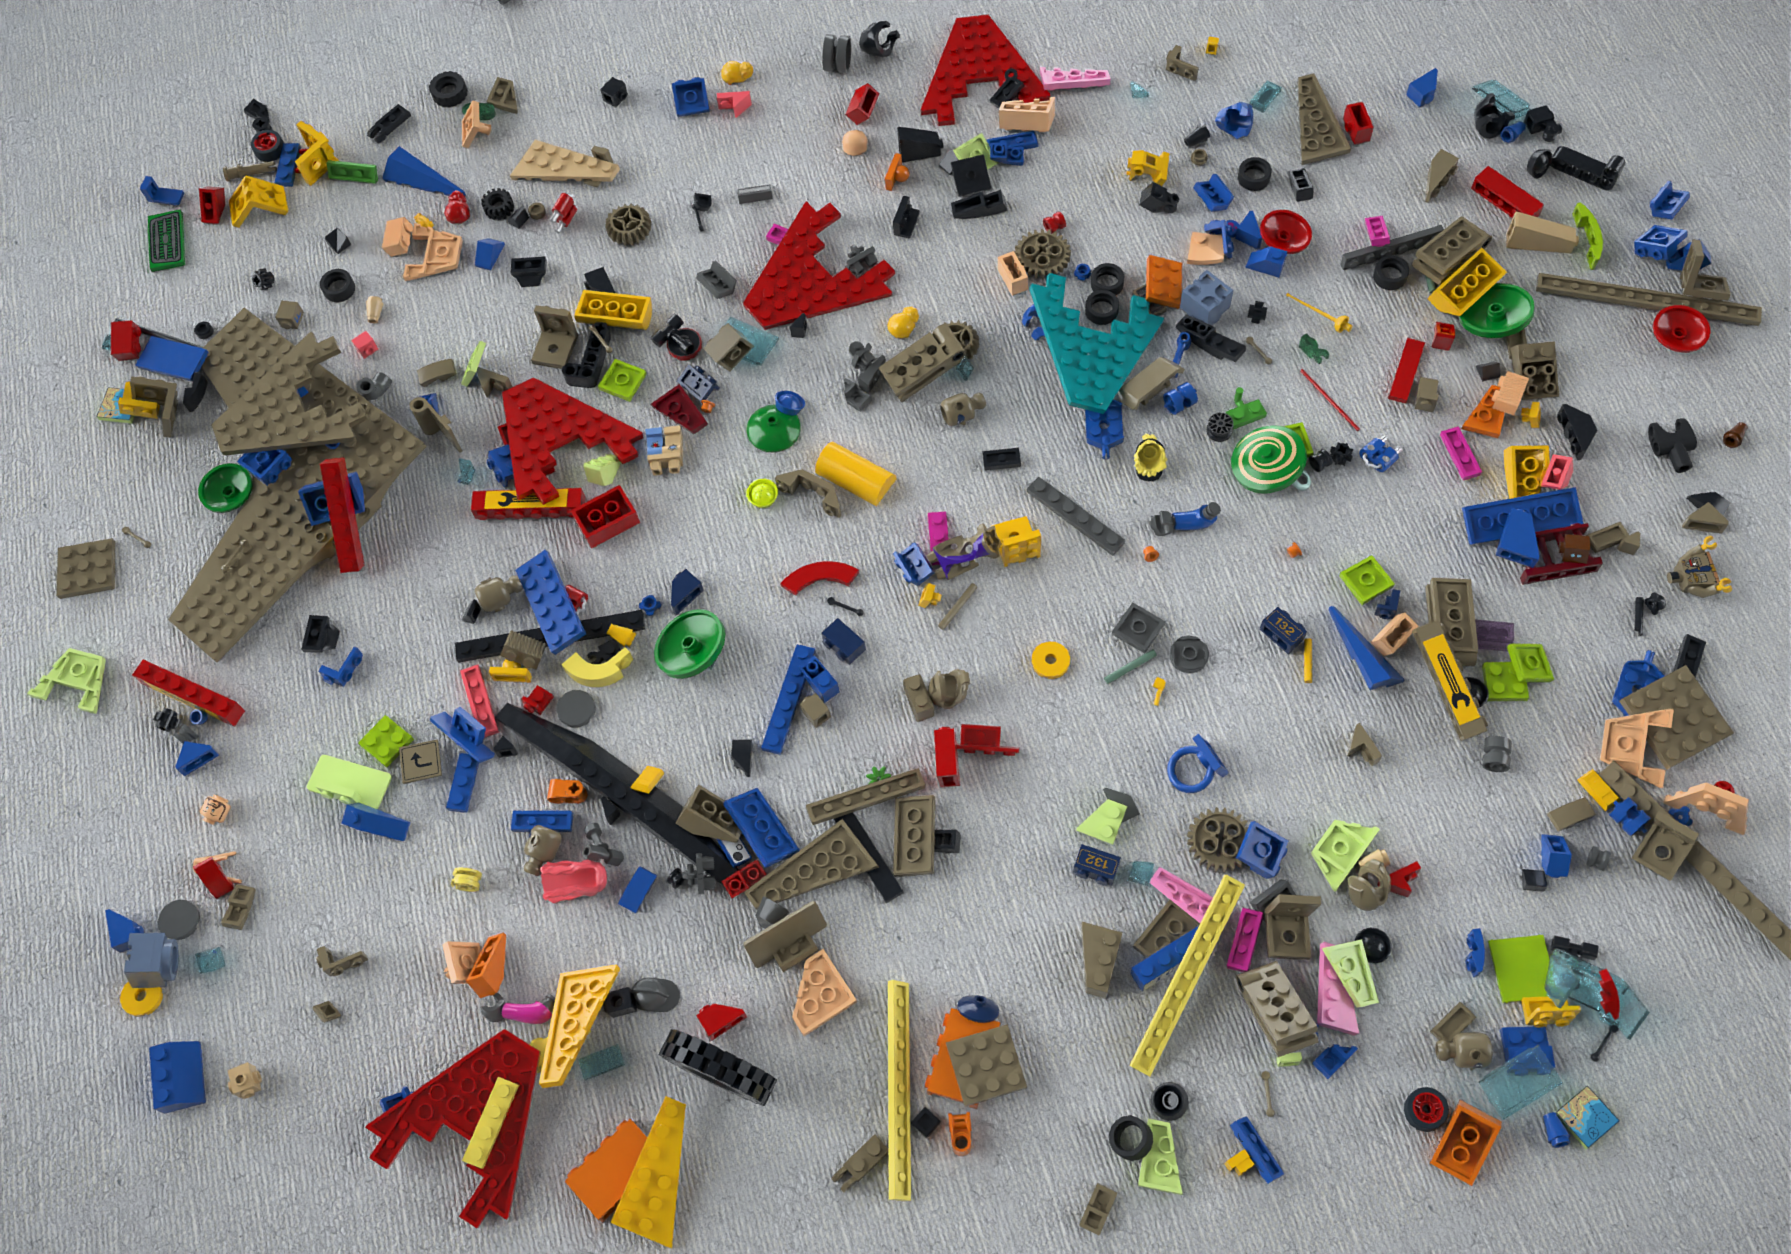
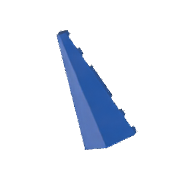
[382,146,466,196]
[1328,606,1405,690]

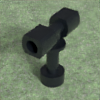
[650,313,695,355]
[1551,935,1599,989]

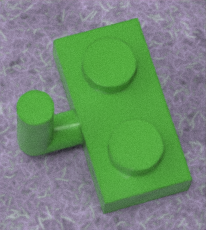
[1226,387,1267,430]

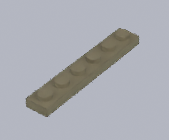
[806,768,926,826]

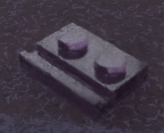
[1475,619,1514,651]

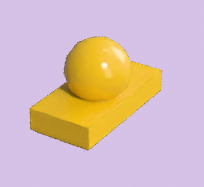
[489,659,532,683]

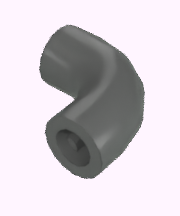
[356,372,392,401]

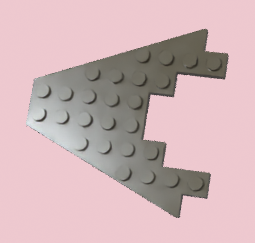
[211,332,368,456]

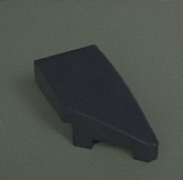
[244,98,270,123]
[1686,492,1731,515]
[731,739,753,777]

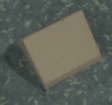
[1617,531,1641,555]

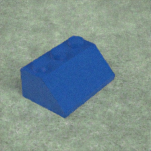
[298,471,365,526]
[149,1041,206,1114]

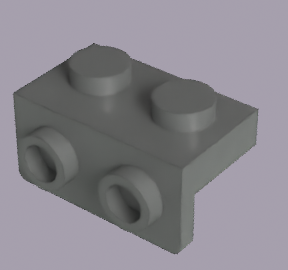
[696,260,737,299]

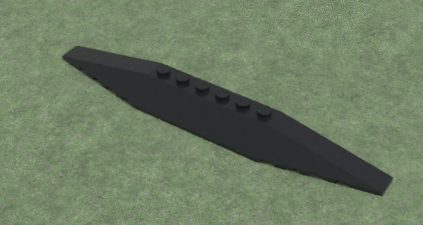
[495,703,739,886]

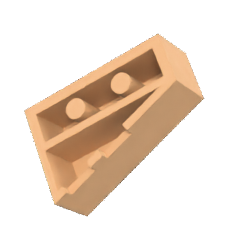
[999,97,1055,132]

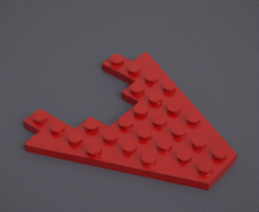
[921,14,1051,126]
[743,201,895,330]
[502,377,643,505]
[365,1029,541,1228]

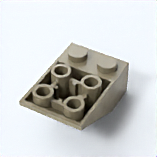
[1511,341,1559,400]

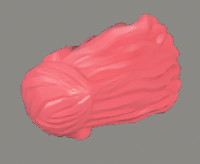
[540,860,607,903]

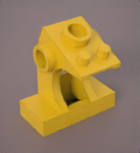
[1126,150,1170,186]

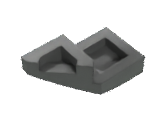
[844,378,872,412]
[1103,788,1140,823]

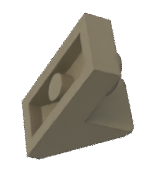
[477,367,512,397]
[1347,723,1382,766]

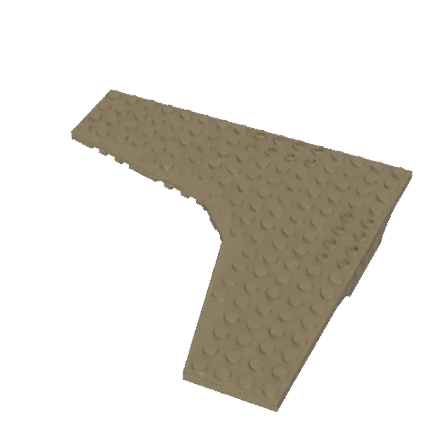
[168,308,427,662]

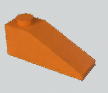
[466,932,506,998]

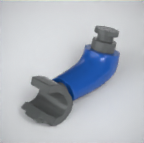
[1150,502,1221,536]

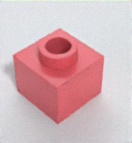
[351,331,378,359]

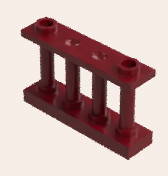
[1520,523,1603,585]

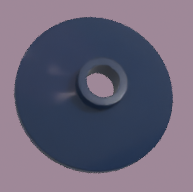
[957,995,999,1023]

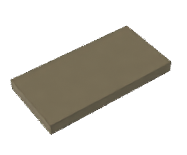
[893,795,935,877]

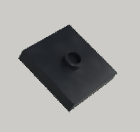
[950,154,992,197]

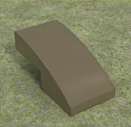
[417,359,457,387]
[1547,797,1596,832]
[221,884,256,930]
[1079,1183,1118,1235]

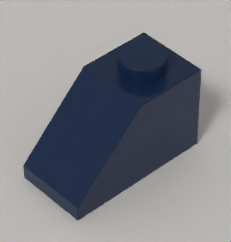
[671,569,704,615]

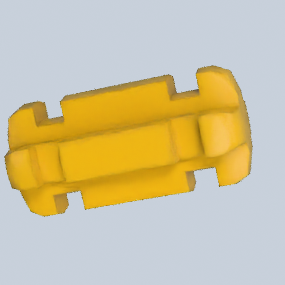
[414,213,434,228]

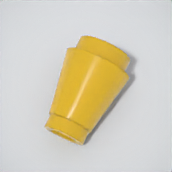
[606,623,636,647]

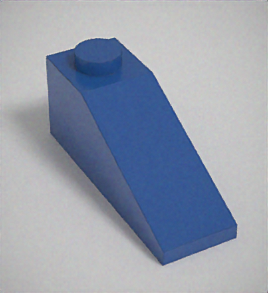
[341,803,410,841]

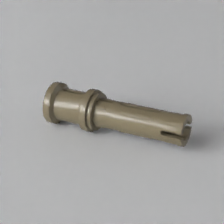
[223,161,277,182]

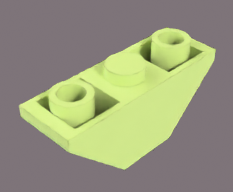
[583,454,621,486]

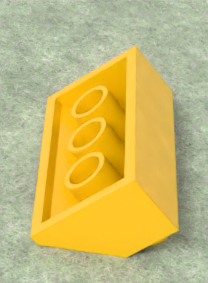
[1427,248,1507,316]

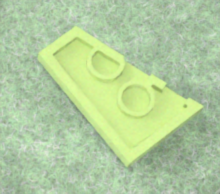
[1322,939,1379,1008]
[1138,1119,1182,1195]

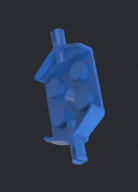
[1085,399,1124,459]
[1612,650,1664,716]

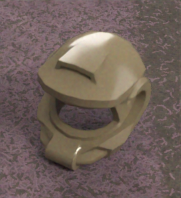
[928,669,970,709]
[1348,859,1391,911]

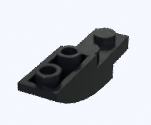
[1176,314,1246,362]

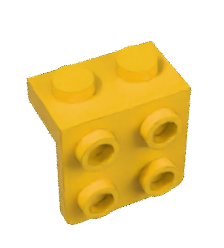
[118,381,160,419]
[1521,996,1581,1028]

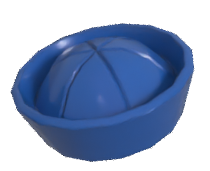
[775,390,805,415]

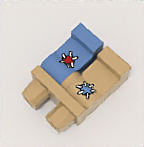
[645,425,683,476]

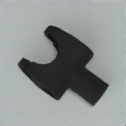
[1648,418,1697,473]

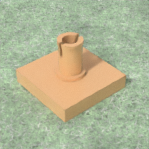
[461,101,491,148]
[442,941,481,984]

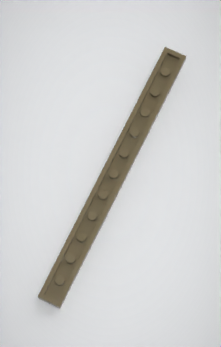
[1536,273,1762,326]
[1599,761,1791,960]

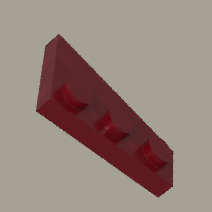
[650,384,708,435]

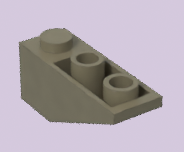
[1425,149,1459,203]

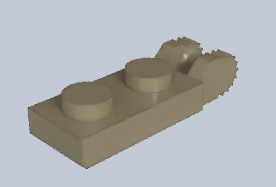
[832,1134,889,1193]

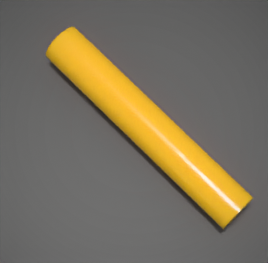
[1304,638,1312,683]

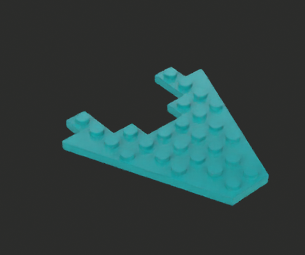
[1029,273,1164,414]

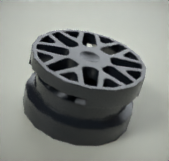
[1206,412,1234,442]

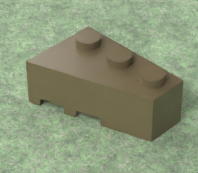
[1081,922,1122,999]

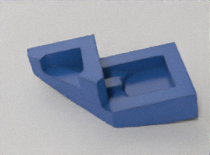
[1312,1044,1358,1079]

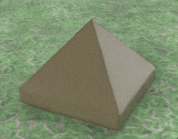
[312,1001,341,1023]

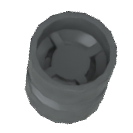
[1482,736,1512,772]

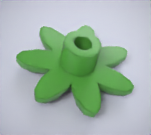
[866,766,892,784]

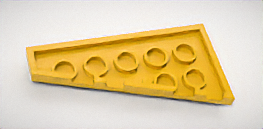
[539,964,620,1088]
[611,1096,686,1249]

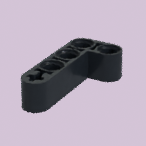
[1550,146,1626,190]
[562,322,611,388]

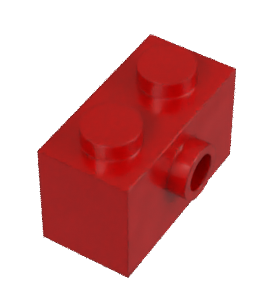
[845,83,880,125]
[1343,102,1374,144]
[111,320,141,361]

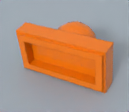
[885,153,910,191]

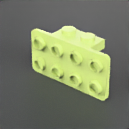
[307,755,392,809]

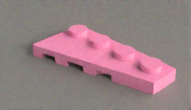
[1040,67,1111,91]
[1150,867,1213,923]
[1317,942,1359,1036]

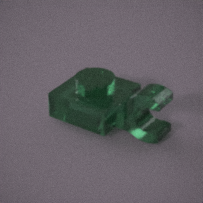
[1299,333,1329,364]

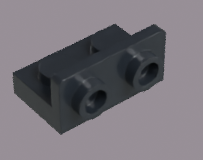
[893,196,920,239]

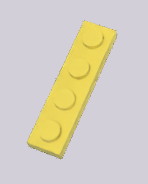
[462,1077,519,1169]

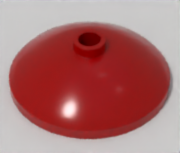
[1260,210,1312,254]
[1653,305,1711,353]

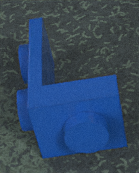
[140,176,184,205]
[1204,220,1234,258]
[318,647,363,687]

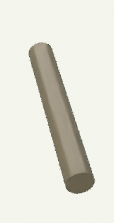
[938,583,978,630]

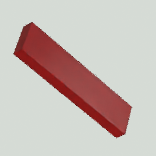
[1388,337,1425,404]

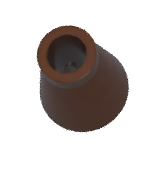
[1723,422,1748,448]

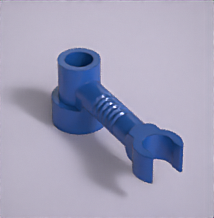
[1173,332,1191,378]

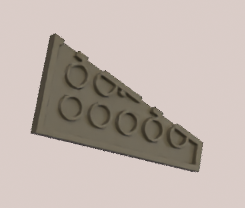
[1297,73,1351,165]
[744,819,879,910]

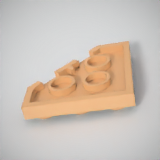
[792,949,857,1037]

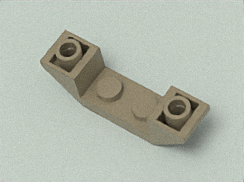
[775,469,841,518]

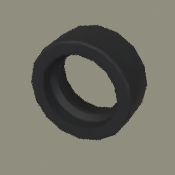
[1238,157,1272,191]
[1373,255,1409,290]
[1091,263,1125,295]
[320,268,355,303]
[1085,290,1119,325]
[1109,1115,1153,1161]

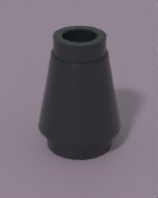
[1184,125,1210,148]

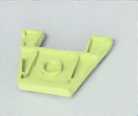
[27,648,106,714]

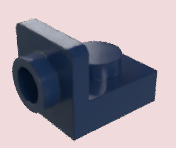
[1374,589,1400,619]

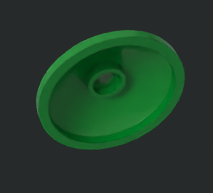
[747,404,801,453]
[198,463,253,513]

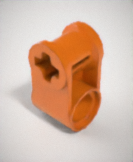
[547,779,588,804]
[948,1111,972,1157]

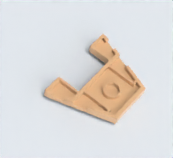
[403,223,463,281]
[1600,708,1674,788]
[1663,783,1749,835]

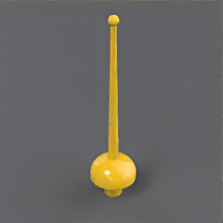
[1286,293,1353,333]

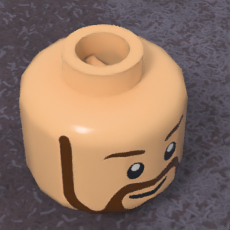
[200,794,231,825]

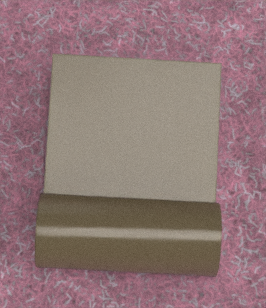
[410,397,462,453]

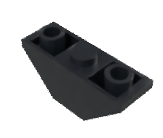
[1557,404,1598,461]

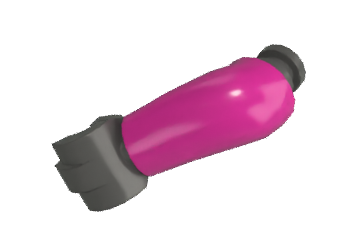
[480,993,555,1024]

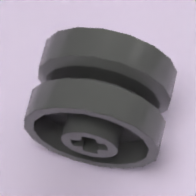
[822,34,851,73]

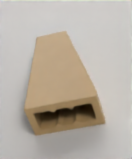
[1506,212,1579,253]

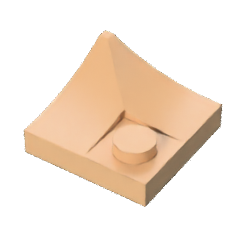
[1187,232,1224,265]

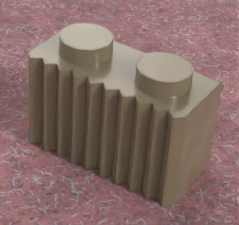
[500,630,546,670]
[903,674,935,722]

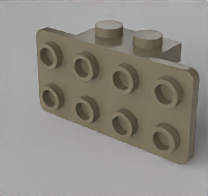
[743,901,827,972]

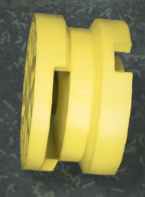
[451,867,482,892]

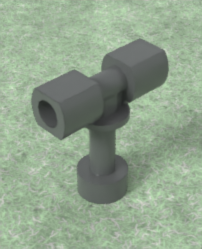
[582,823,624,866]

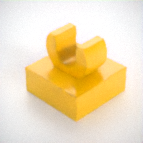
[1521,402,1541,428]
[918,583,942,608]

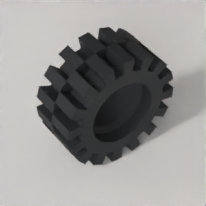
[481,188,514,221]

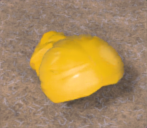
[721,61,753,85]
[887,306,919,338]

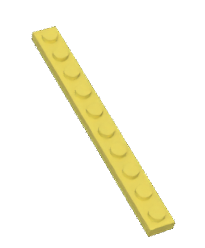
[1129,875,1245,1077]
[888,980,911,1202]

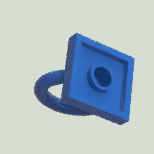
[1167,734,1229,793]

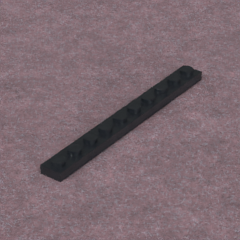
[455,610,645,663]

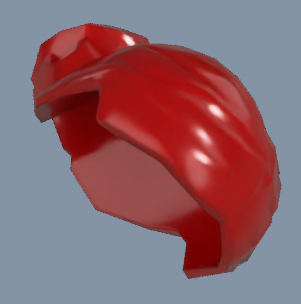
[444,190,470,224]

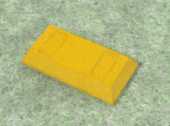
[631,766,664,794]
[1577,769,1621,812]

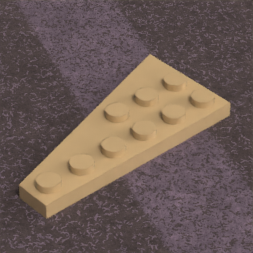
[510,140,620,182]

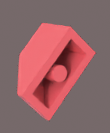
[1541,454,1573,490]

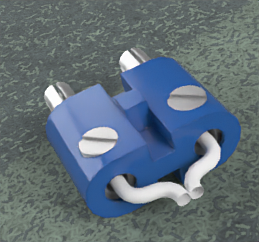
[1359,435,1403,472]

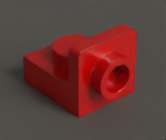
[521,685,554,715]

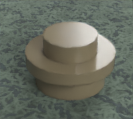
[1191,149,1208,165]

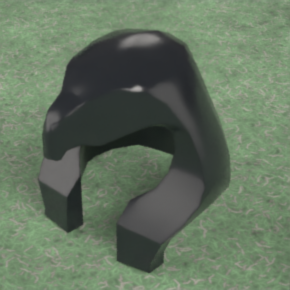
[859,21,900,57]
[1474,93,1515,139]

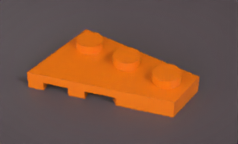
[1461,385,1505,438]

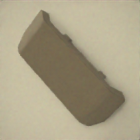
[1118,357,1185,410]

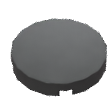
[1170,635,1209,673]
[556,690,596,728]
[157,900,200,940]

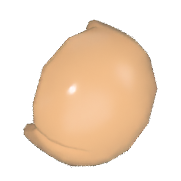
[842,130,868,156]

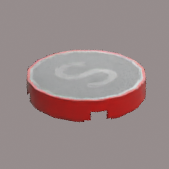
[667,328,702,361]

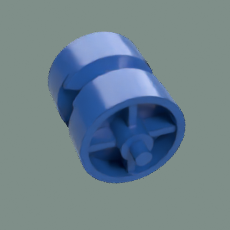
[1163,382,1198,415]
[1609,797,1651,836]

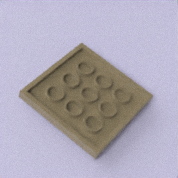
[1619,665,1734,770]

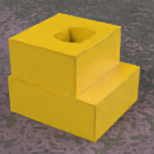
[1225,1149,1255,1176]

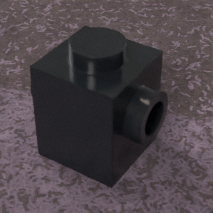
[600,77,628,108]

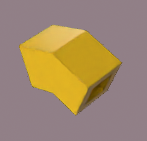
[1206,37,1219,55]

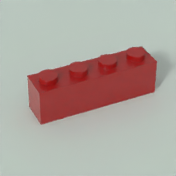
[1471,166,1544,218]

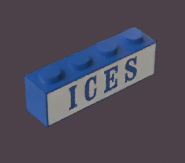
[1130,926,1199,991]

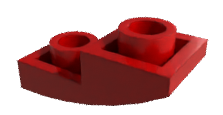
[193,856,234,899]
[721,859,767,898]
[1599,968,1620,1020]

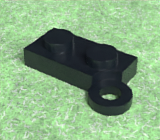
[990,68,1024,108]

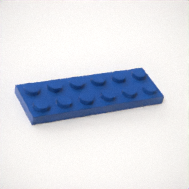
[1462,487,1584,545]
[515,549,586,655]

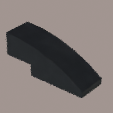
[951,189,1008,219]

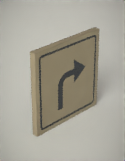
[399,739,442,784]

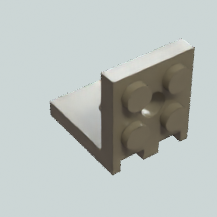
[1679,239,1731,301]
[531,305,578,369]
[130,376,178,438]
[1631,811,1699,881]
[1264,894,1321,960]

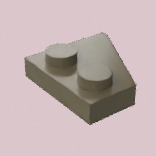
[486,77,518,114]

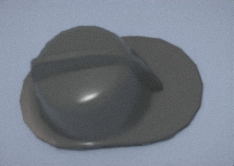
[632,978,680,1012]

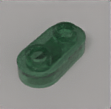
[462,103,496,120]

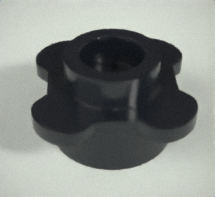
[1645,592,1666,615]

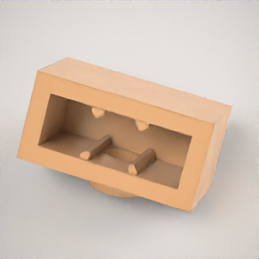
[998,251,1028,296]
[1370,612,1419,656]

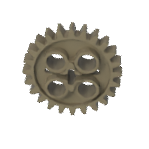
[1014,229,1071,280]
[1187,807,1248,873]

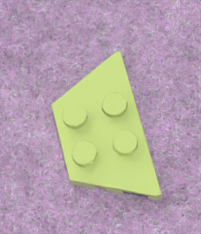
[1311,820,1380,892]

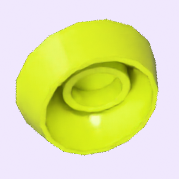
[746,479,778,508]

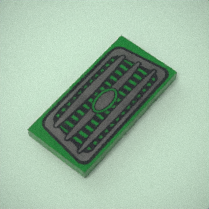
[148,209,185,272]

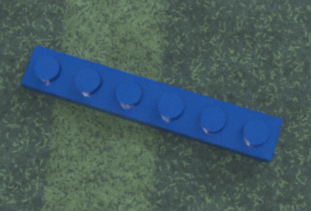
[761,644,816,755]

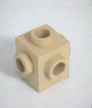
[227,1062,262,1099]

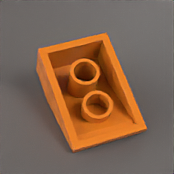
[1430,1100,1502,1186]

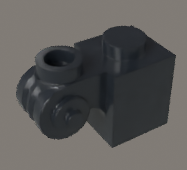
[1524,105,1562,142]
[1139,182,1180,213]

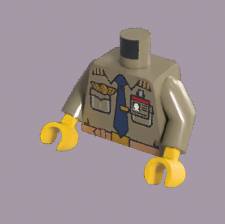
[1667,536,1733,598]

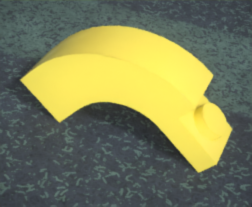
[561,647,633,687]

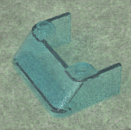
[1544,949,1650,1040]

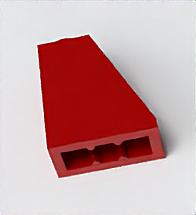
[934,727,960,787]

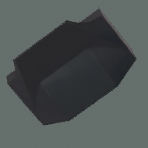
[510,256,547,287]
[301,615,340,653]

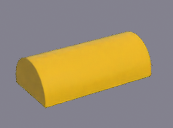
[574,290,652,330]
[815,441,896,506]

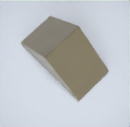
[1682,502,1729,534]

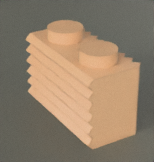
[382,217,413,257]
[1492,371,1529,415]

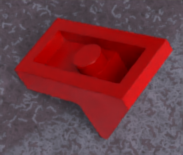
[1431,322,1455,351]
[1377,861,1421,897]

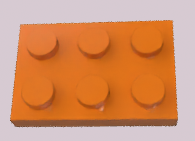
[1146,255,1182,309]

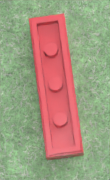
[460,664,499,738]

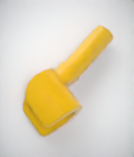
[1153,677,1166,706]

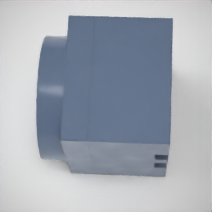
[1180,270,1234,325]
[124,933,179,988]

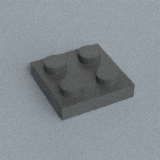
[1112,602,1166,654]

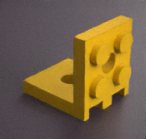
[295,121,339,186]
[229,175,288,228]
[991,516,1041,567]

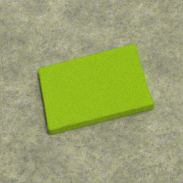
[1488,934,1559,1003]

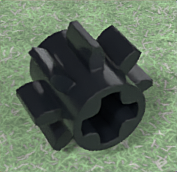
[252,268,274,291]
[1247,301,1268,324]
[1330,442,1353,466]
[153,708,180,732]

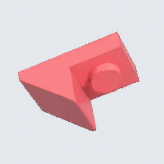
[717,91,752,118]

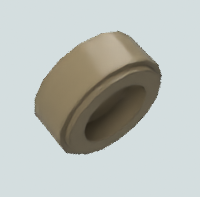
[528,203,546,220]

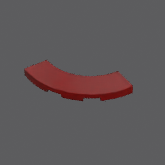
[780,561,859,596]

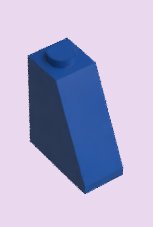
[1495,508,1540,568]

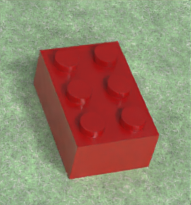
[571,485,640,549]

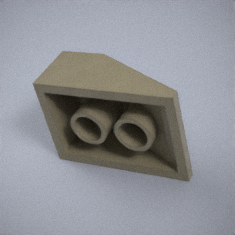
[676,784,742,843]

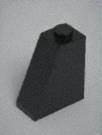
[897,127,944,163]

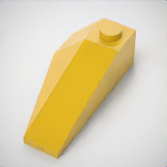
[1504,445,1550,499]

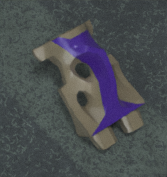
[927,523,1002,580]

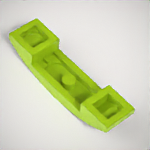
[1572,202,1603,270]

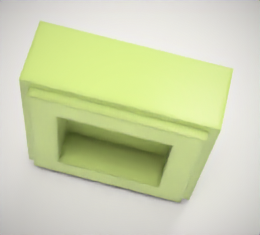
[1276,1052,1302,1067]

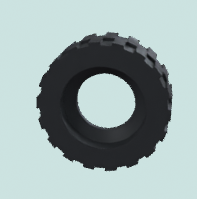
[429,71,468,108]

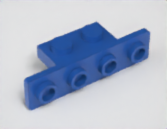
[430,707,495,763]

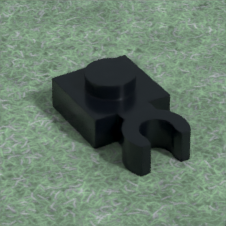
[587,639,621,664]

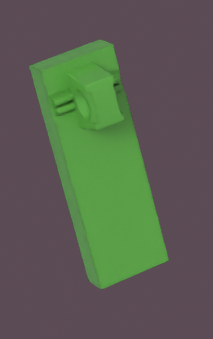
[326,160,378,183]

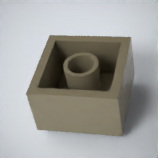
[703,323,754,371]

